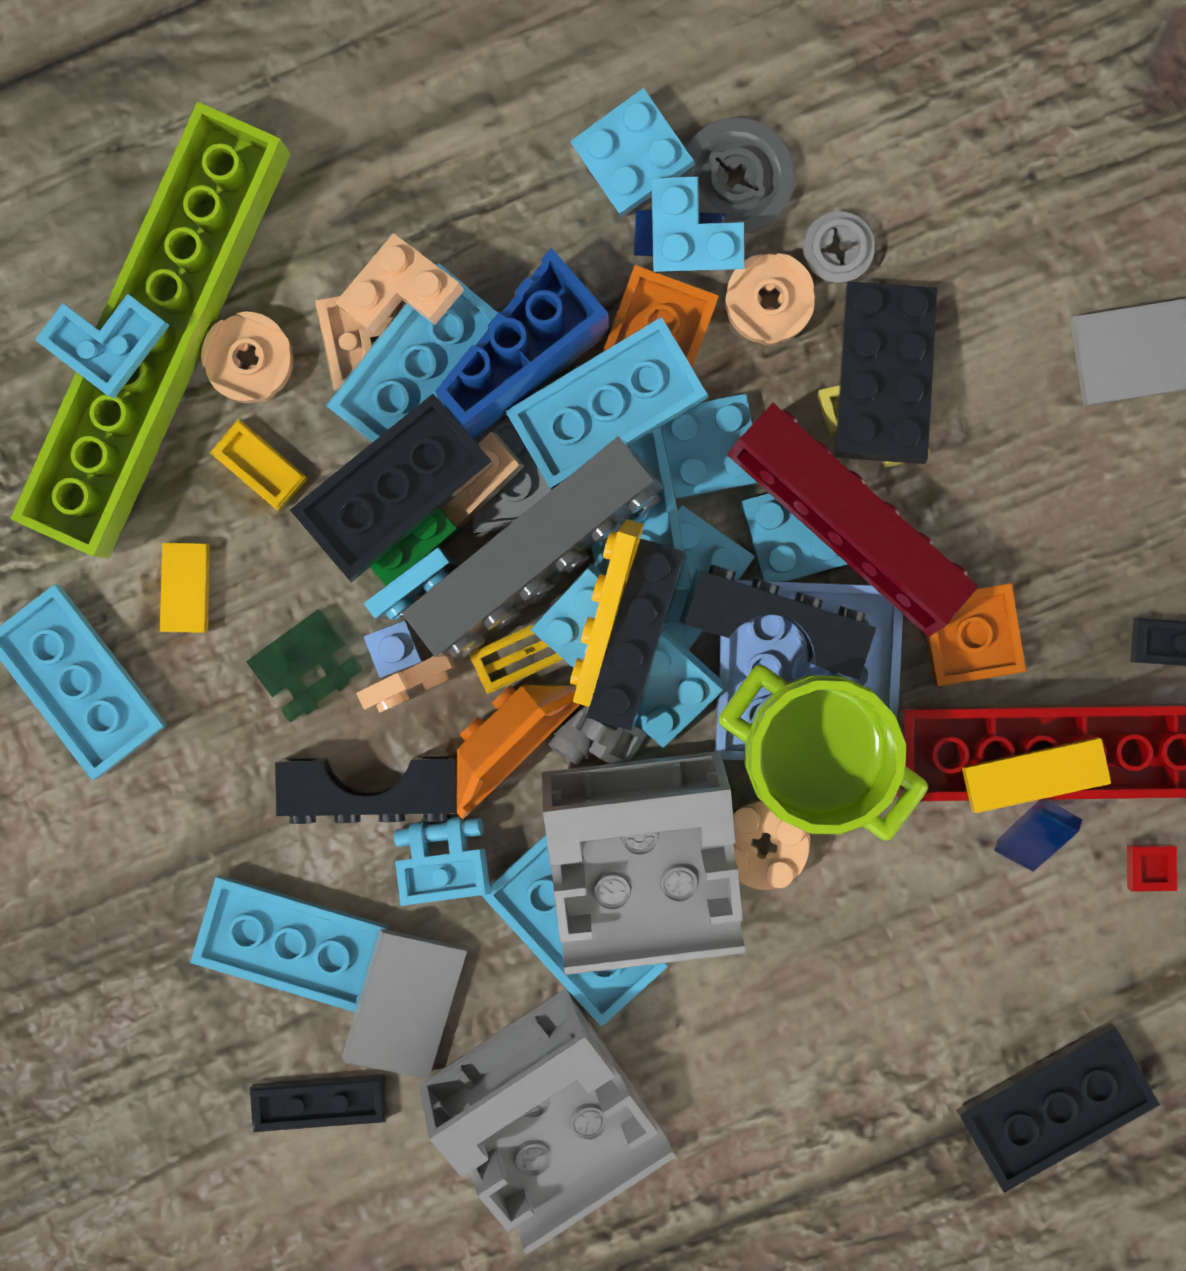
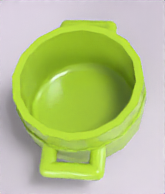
[719,665,928,841]

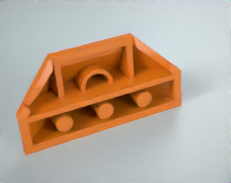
[457,684,580,819]

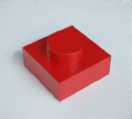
[1127,844,1178,892]

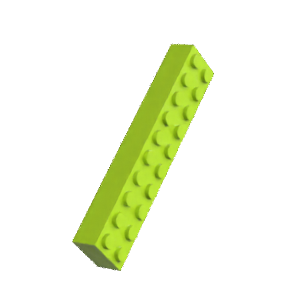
[10,101,291,559]

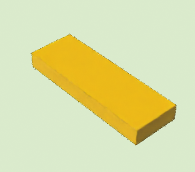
[962,737,1111,813]

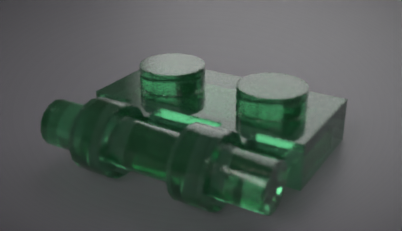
[246,609,363,722]

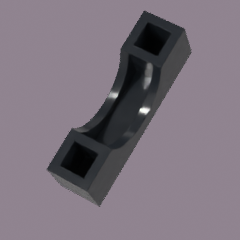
[586,539,687,731]
[679,564,877,680]
[275,756,457,824]

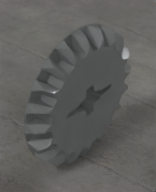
[680,118,795,234]

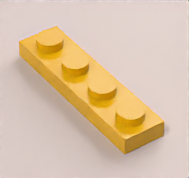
[570,519,644,707]

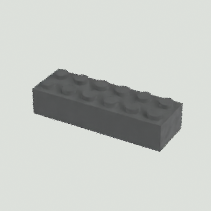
[402,436,664,658]

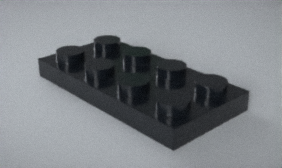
[834,281,937,464]
[290,393,493,583]
[956,1023,1160,1193]

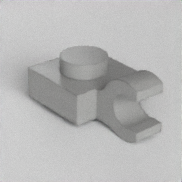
[571,710,647,764]

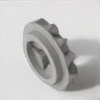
[803,211,875,284]

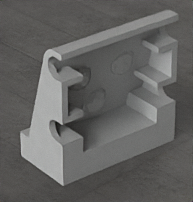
[541,751,746,975]
[419,988,676,1255]

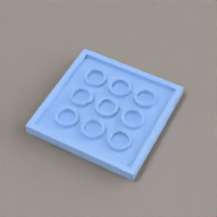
[715,580,903,760]

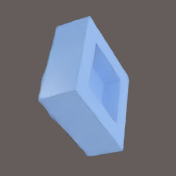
[364,620,423,678]

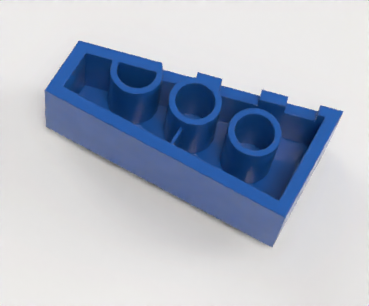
[435,248,610,439]

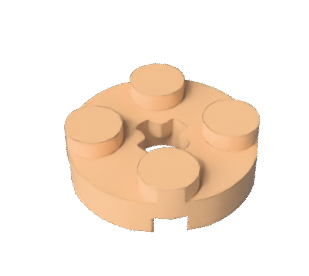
[724,253,815,346]
[201,311,294,403]
[733,799,811,890]

